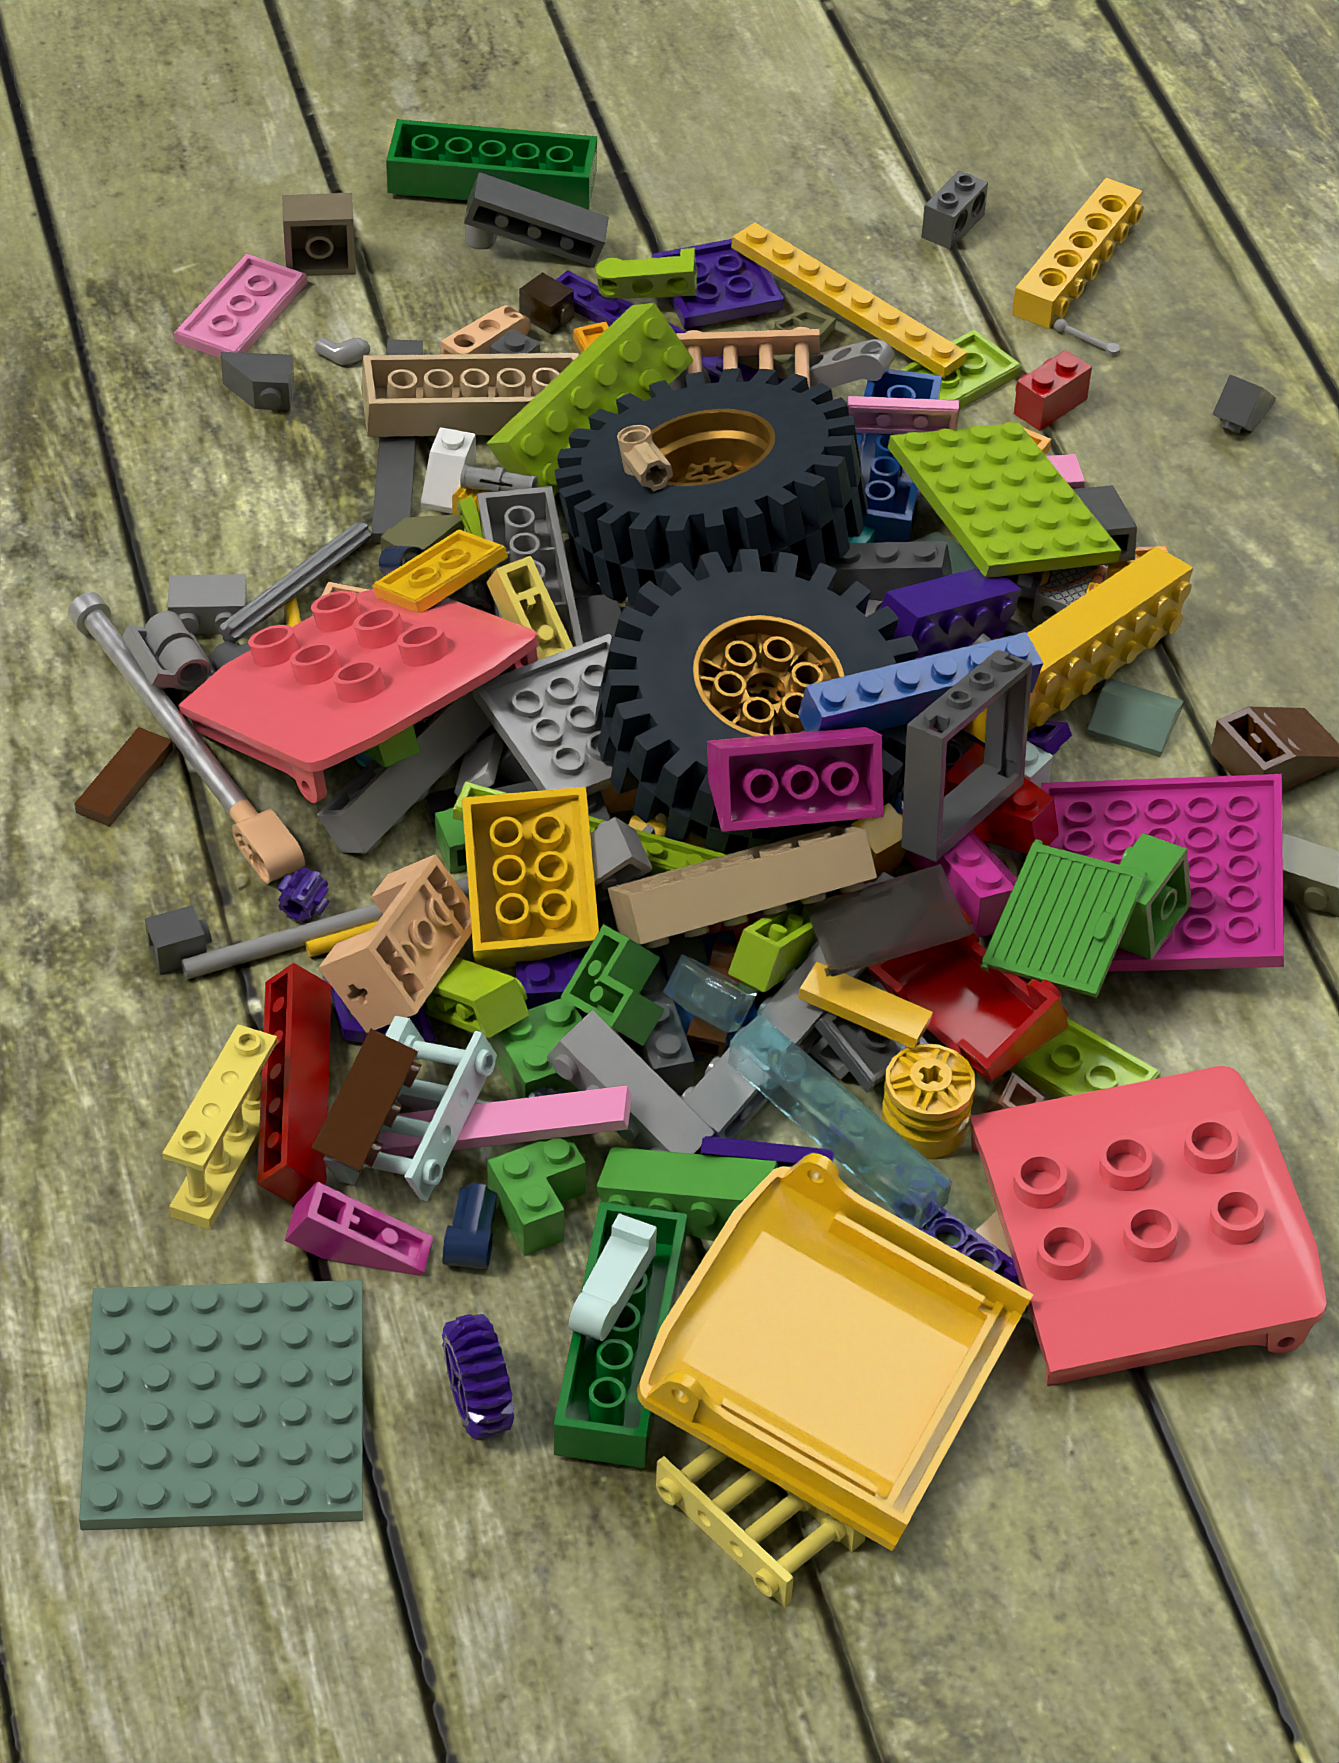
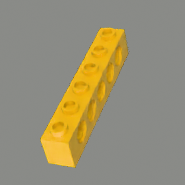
[1012,178,1144,329]

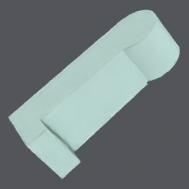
[568,1214,657,1341]

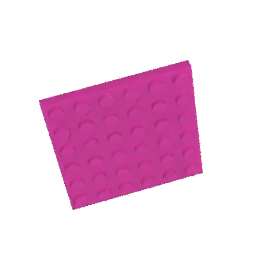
[1041,774,1284,972]

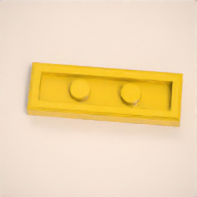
[798,961,933,1049]

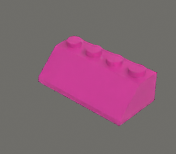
[707,727,884,832]
[901,809,1017,938]

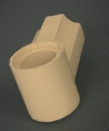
[617,425,673,492]

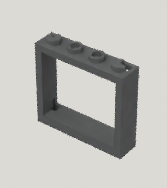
[901,650,1032,862]

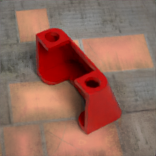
[868,898,1069,1082]

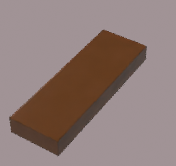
[74,727,173,826]

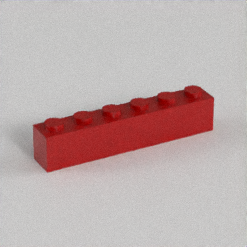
[257,962,331,1205]

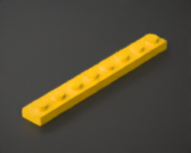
[731,222,967,378]

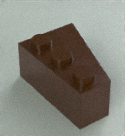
[312,1028,422,1173]

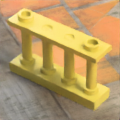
[162,1024,278,1230]
[656,1446,866,1607]

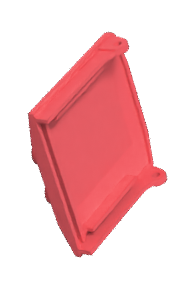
[178,589,539,803]
[969,1066,1327,1386]

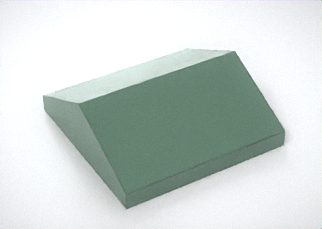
[1086,679,1184,757]

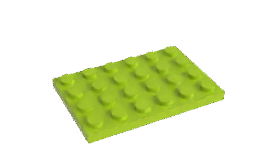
[888,422,1121,578]

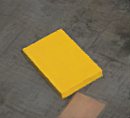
[372,529,508,613]

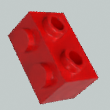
[1013,350,1092,431]

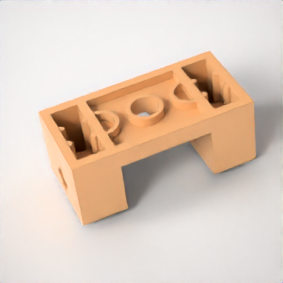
[318,854,472,1033]

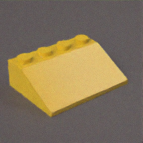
[462,787,599,969]

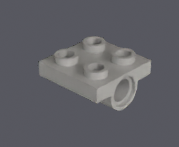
[122,611,217,692]

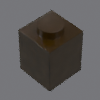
[519,272,575,334]

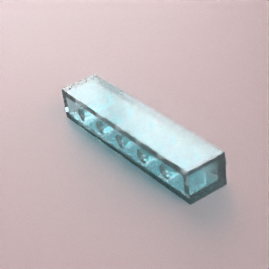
[728,1013,952,1230]

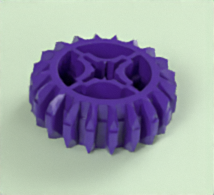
[442,1314,515,1439]

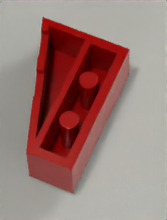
[944,743,1059,855]

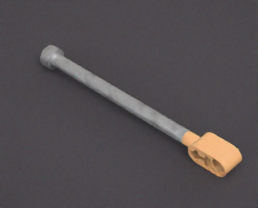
[68,592,305,884]

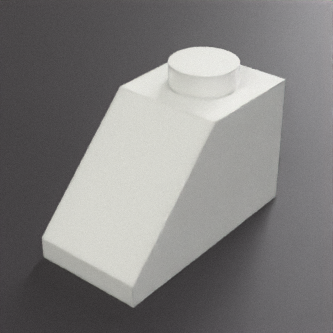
[421,427,476,514]

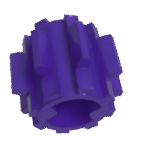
[277,868,330,922]

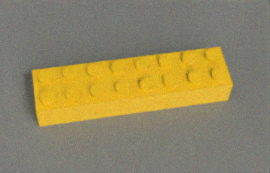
[963,546,1194,743]

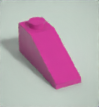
[284,1181,433,1276]

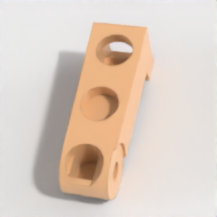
[440,305,531,354]

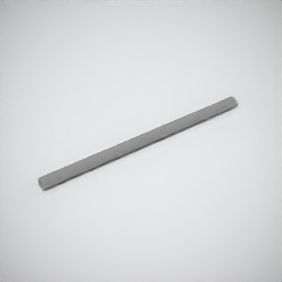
[181,877,469,979]

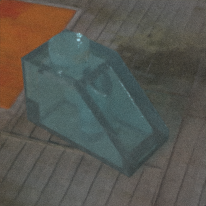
[663,954,757,1033]

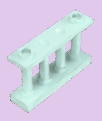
[323,1016,497,1201]

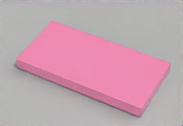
[174,254,307,358]

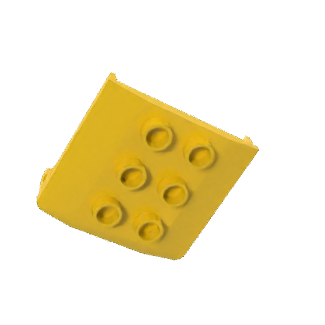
[637,1153,1034,1551]

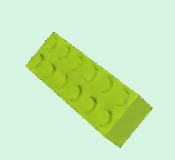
[486,303,694,495]

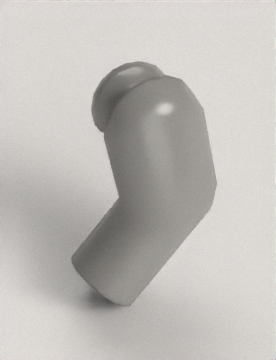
[315,337,370,366]

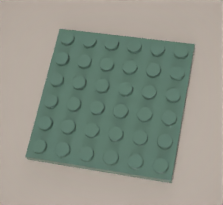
[79,1280,363,1530]

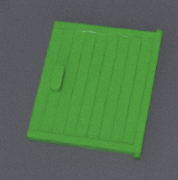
[981,839,1147,998]

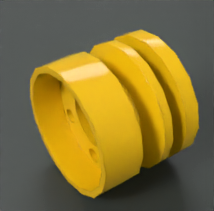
[881,1044,975,1159]

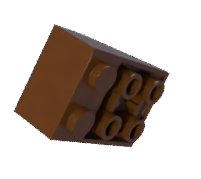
[1210,706,1339,791]

